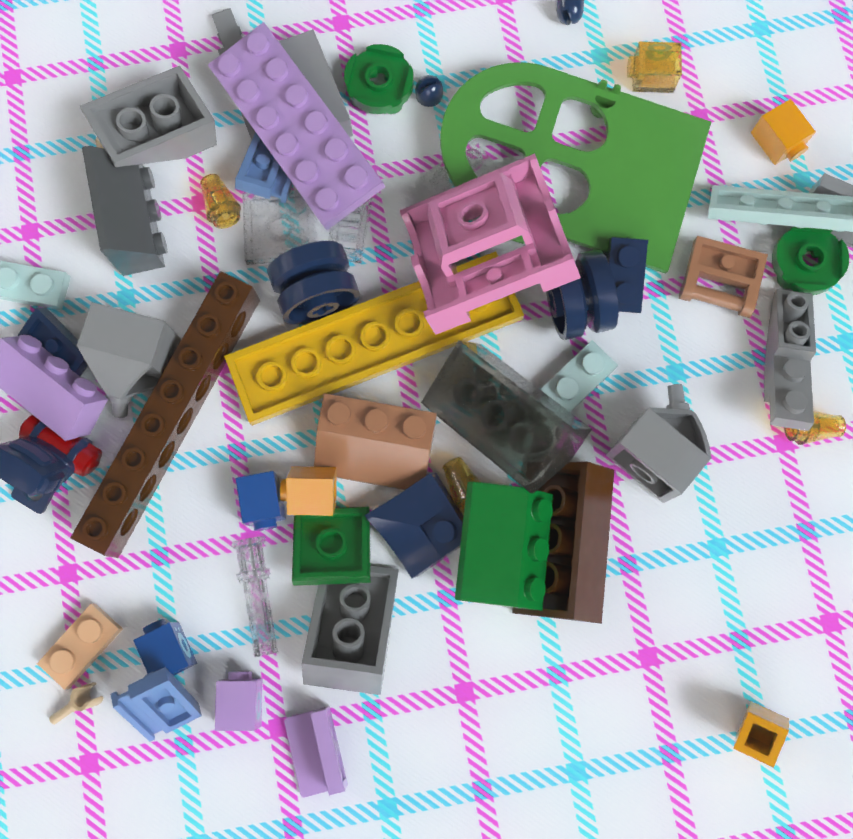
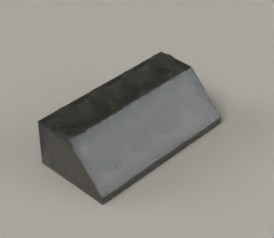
[421,340,592,493]

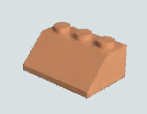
[314,393,437,490]

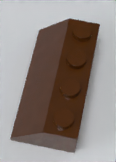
[512,461,614,624]

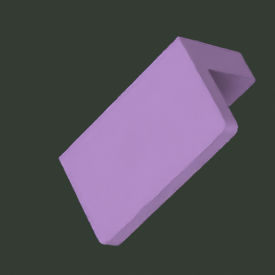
[284,706,348,798]

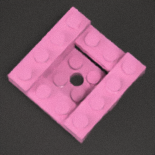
[400,153,581,335]

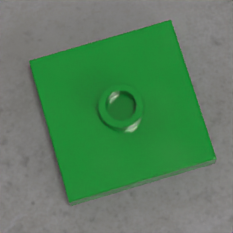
[292,506,371,586]

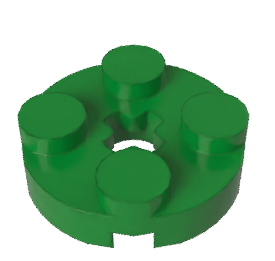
[344,44,414,114]
[772,227,849,295]

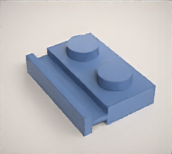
[235,132,293,204]
[110,667,202,742]

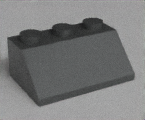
[82,146,168,276]

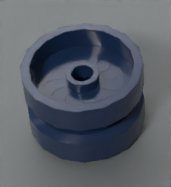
[266,241,360,324]
[546,249,619,340]

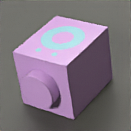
[215,671,263,731]

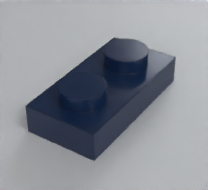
[607,237,648,313]
[18,307,88,377]

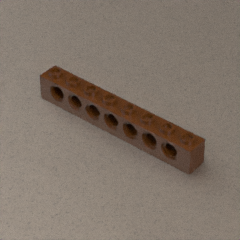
[70,271,260,558]

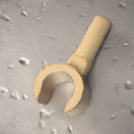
[49,682,103,725]

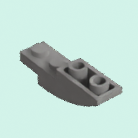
[764,289,816,431]

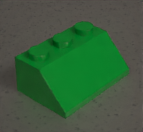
[455,482,553,611]

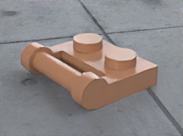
[679,235,768,318]

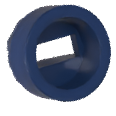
[556,0,584,25]
[415,75,443,107]

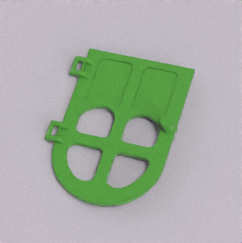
[440,62,711,274]

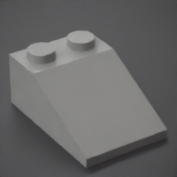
[80,65,217,167]
[301,566,399,695]

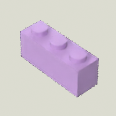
[0,335,108,441]

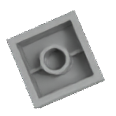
[77,302,182,418]
[606,384,711,503]

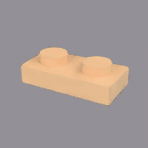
[37,604,123,690]

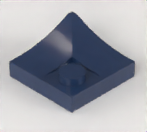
[365,472,464,579]

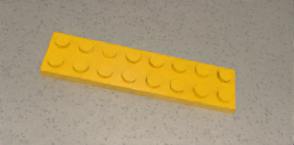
[224,251,524,426]

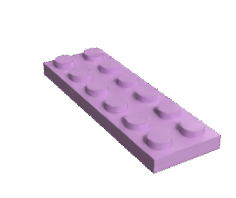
[208,22,385,230]

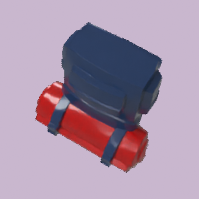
[0,415,102,514]

